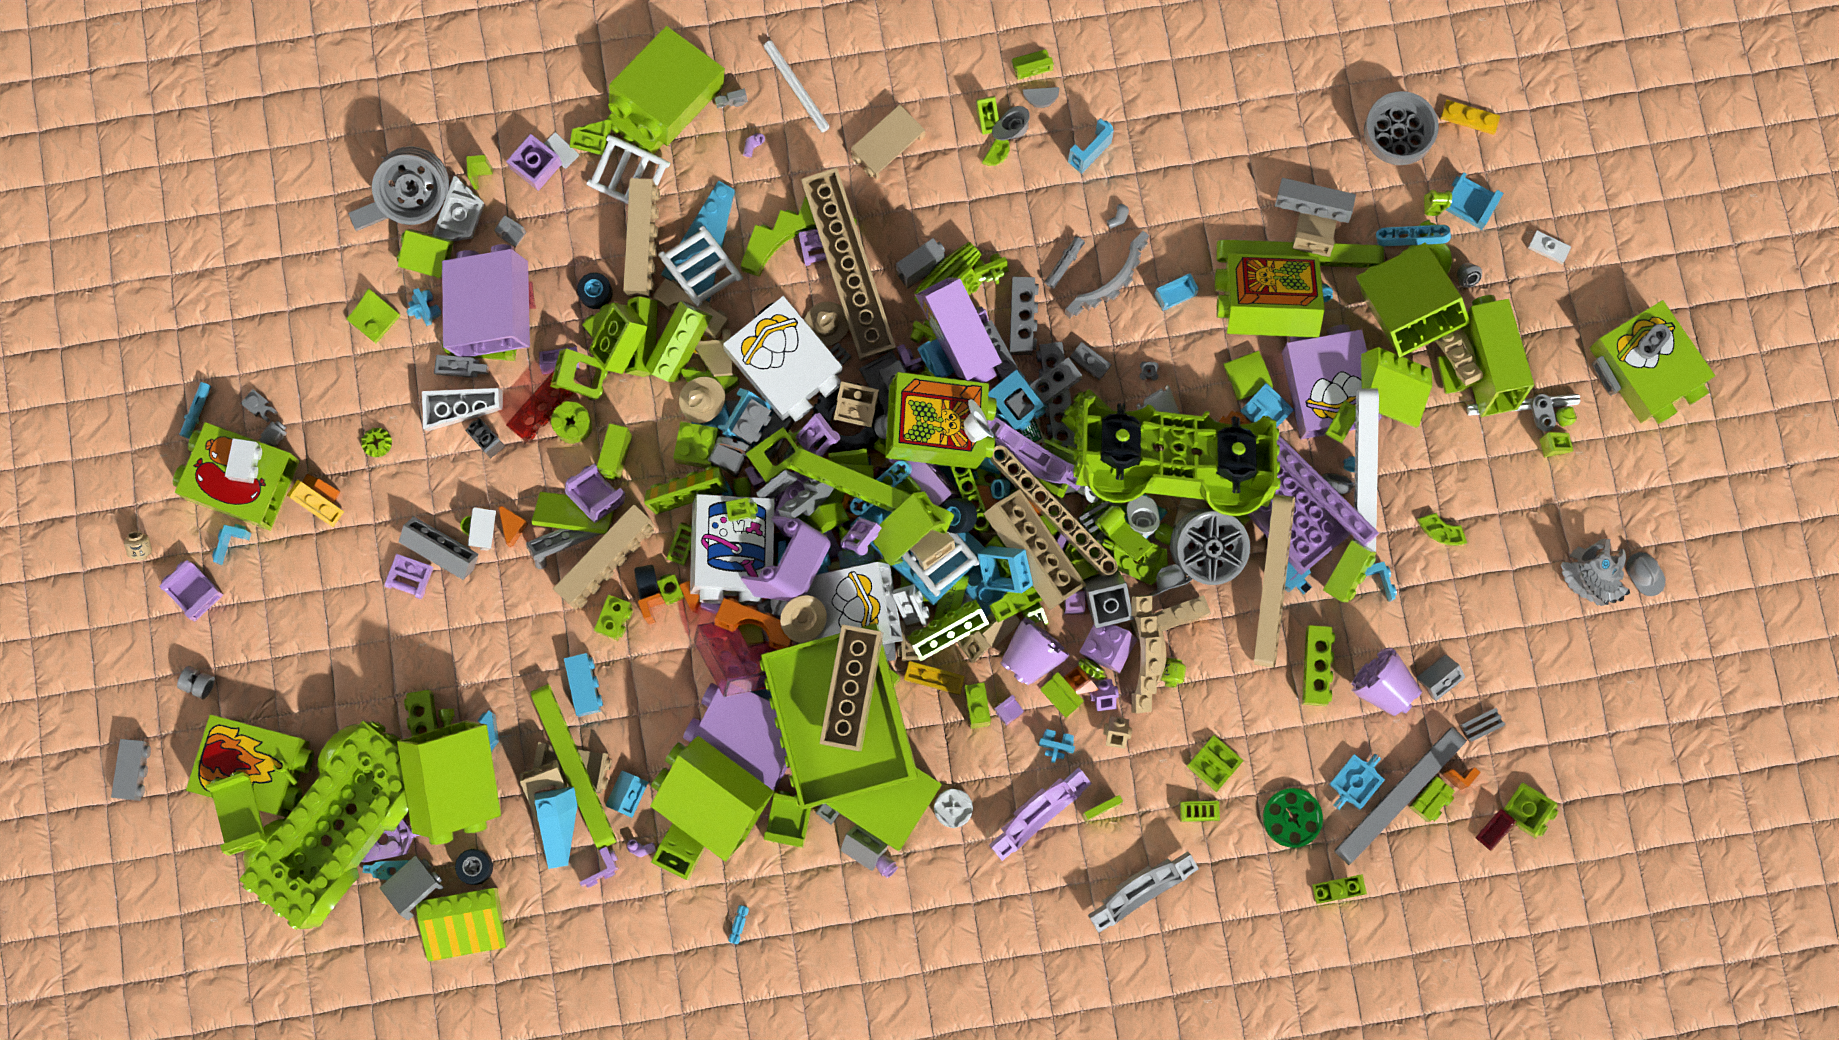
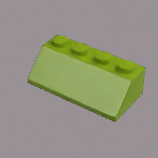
[645,301,713,382]

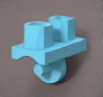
[406,288,441,326]
[1039,729,1075,763]

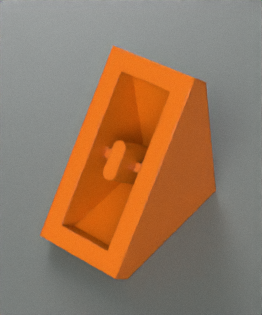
[302,474,340,504]
[499,506,528,547]
[679,580,700,613]

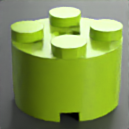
[551,401,592,444]

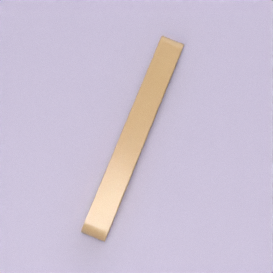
[990,445,1118,577]
[1254,494,1295,668]

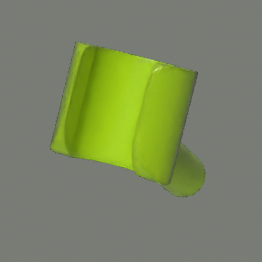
[273,760,297,785]

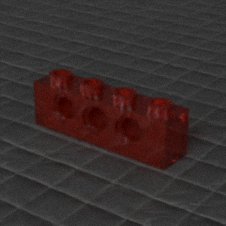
[506,371,574,443]

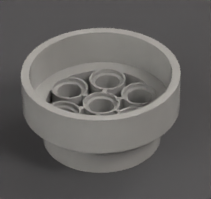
[1364,91,1439,165]

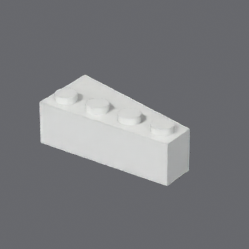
[422,388,503,431]

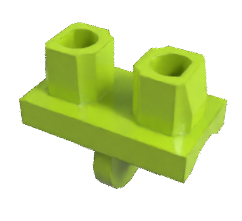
[974,253,1009,285]
[910,320,937,344]

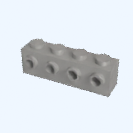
[1275,178,1356,223]
[399,516,479,580]

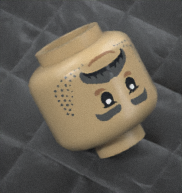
[124,531,152,561]

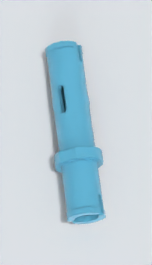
[179,382,211,439]

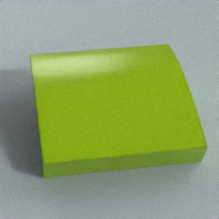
[1223,351,1273,401]
[1186,735,1244,792]

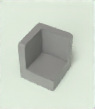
[494,215,526,247]

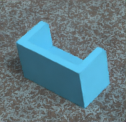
[1155,273,1199,311]

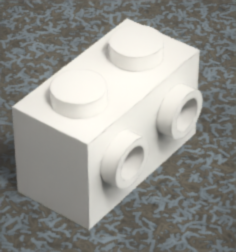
[225,439,262,483]

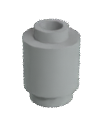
[259,420,287,447]

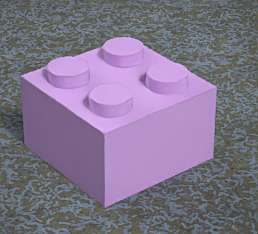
[506,134,562,191]
[1080,624,1137,673]

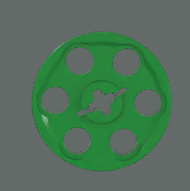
[1263,788,1323,848]

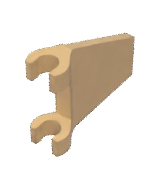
[695,328,733,377]

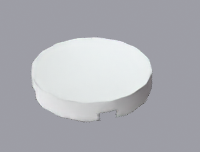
[934,789,973,828]

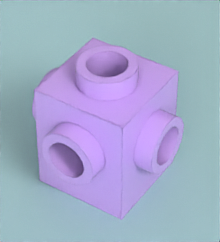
[1089,679,1119,711]

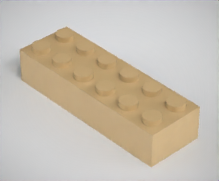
[623,178,660,298]
[983,489,1086,610]
[553,505,655,610]
[819,624,884,751]

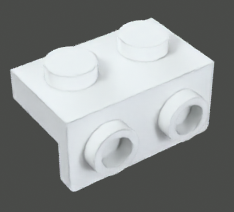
[892,584,930,626]

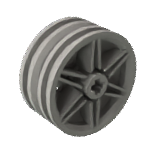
[372,146,449,225]
[1170,508,1250,585]

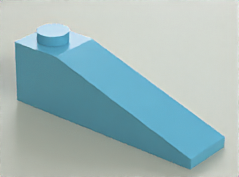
[535,786,577,869]

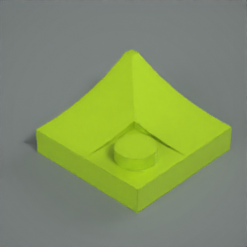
[346,289,401,344]

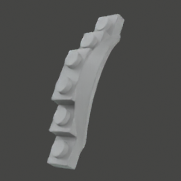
[1065,231,1149,319]
[1088,851,1199,933]

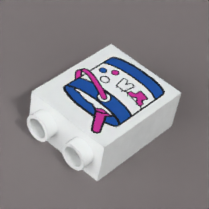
[690,494,774,606]

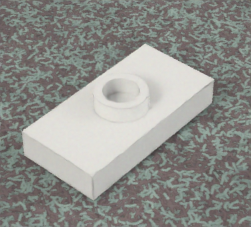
[1528,230,1571,264]

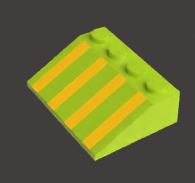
[644,466,728,515]
[416,888,507,962]

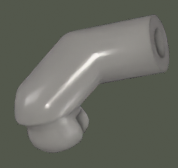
[1106,204,1129,229]

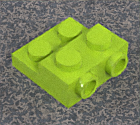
[1503,782,1559,839]

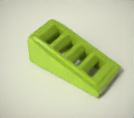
[666,522,692,566]
[1179,801,1220,822]

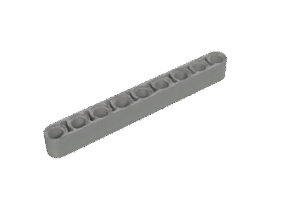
[1334,727,1467,865]

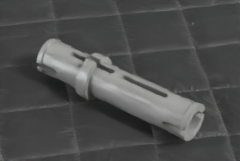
[1044,236,1085,289]

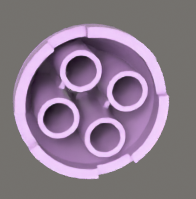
[1000,617,1070,685]
[1351,647,1422,716]

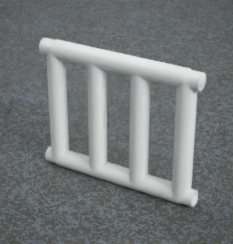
[587,135,671,204]
[658,226,743,307]
[902,532,980,597]

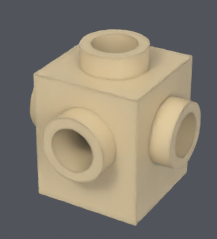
[1103,716,1132,749]

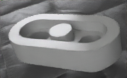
[1637,324,1671,359]
[1531,393,1556,431]

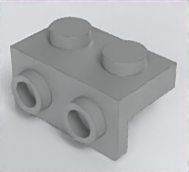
[732,399,772,445]

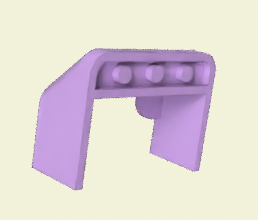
[741,516,831,601]

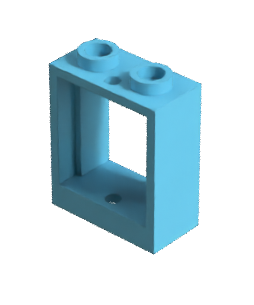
[978,546,1033,593]

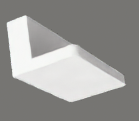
[468,508,496,551]

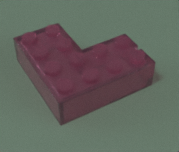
[693,622,778,697]

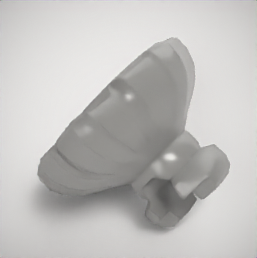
[1322,473,1355,497]

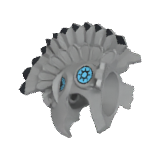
[1560,539,1630,606]

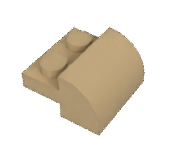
[834,381,879,427]

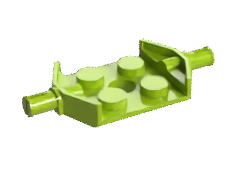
[1100,538,1168,585]

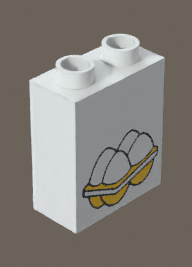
[723,296,842,422]
[793,562,903,646]

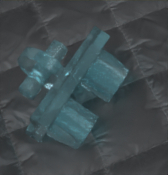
[838,547,875,570]

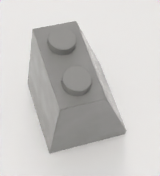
[1082,570,1134,628]

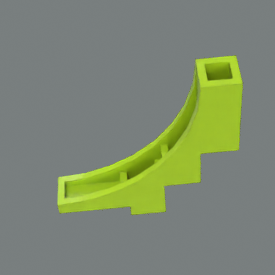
[741,195,857,277]

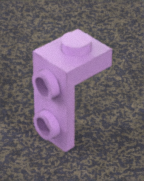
[579,847,619,888]

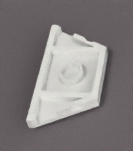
[433,176,485,241]

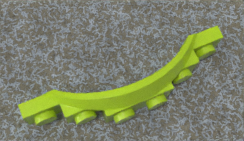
[989,558,1098,623]

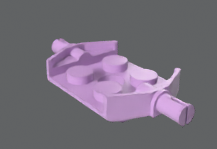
[362,818,420,862]

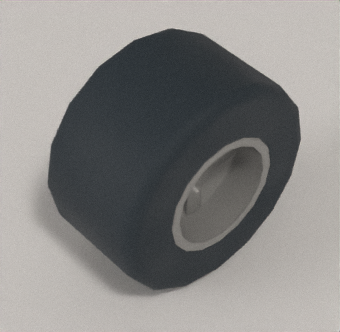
[455,849,493,885]

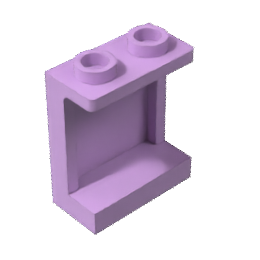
[565,463,625,523]
[159,560,223,621]

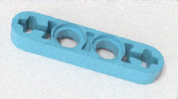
[1376,225,1451,246]
[850,460,912,515]

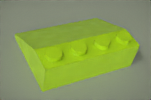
[1361,347,1432,428]

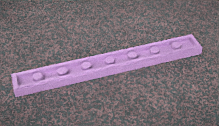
[1277,436,1379,547]

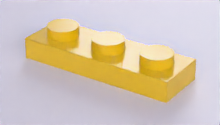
[1440,100,1500,135]
[287,480,344,527]
[904,661,965,695]

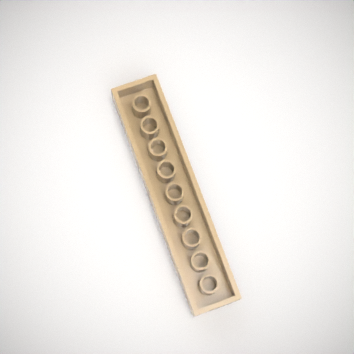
[801,168,896,361]

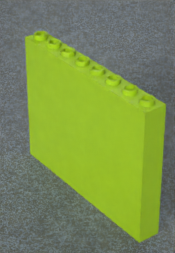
[759,623,919,810]

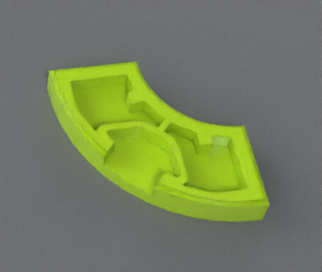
[1417,513,1467,546]

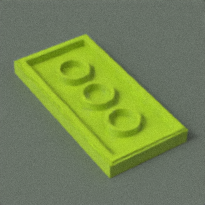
[532,492,614,534]

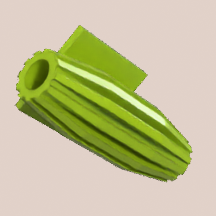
[914,242,982,306]

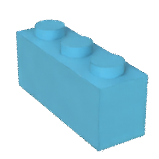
[564,653,603,717]

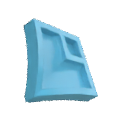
[1240,383,1294,428]

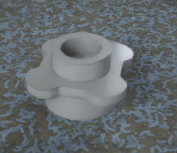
[1140,361,1159,381]

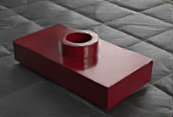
[1475,808,1517,851]

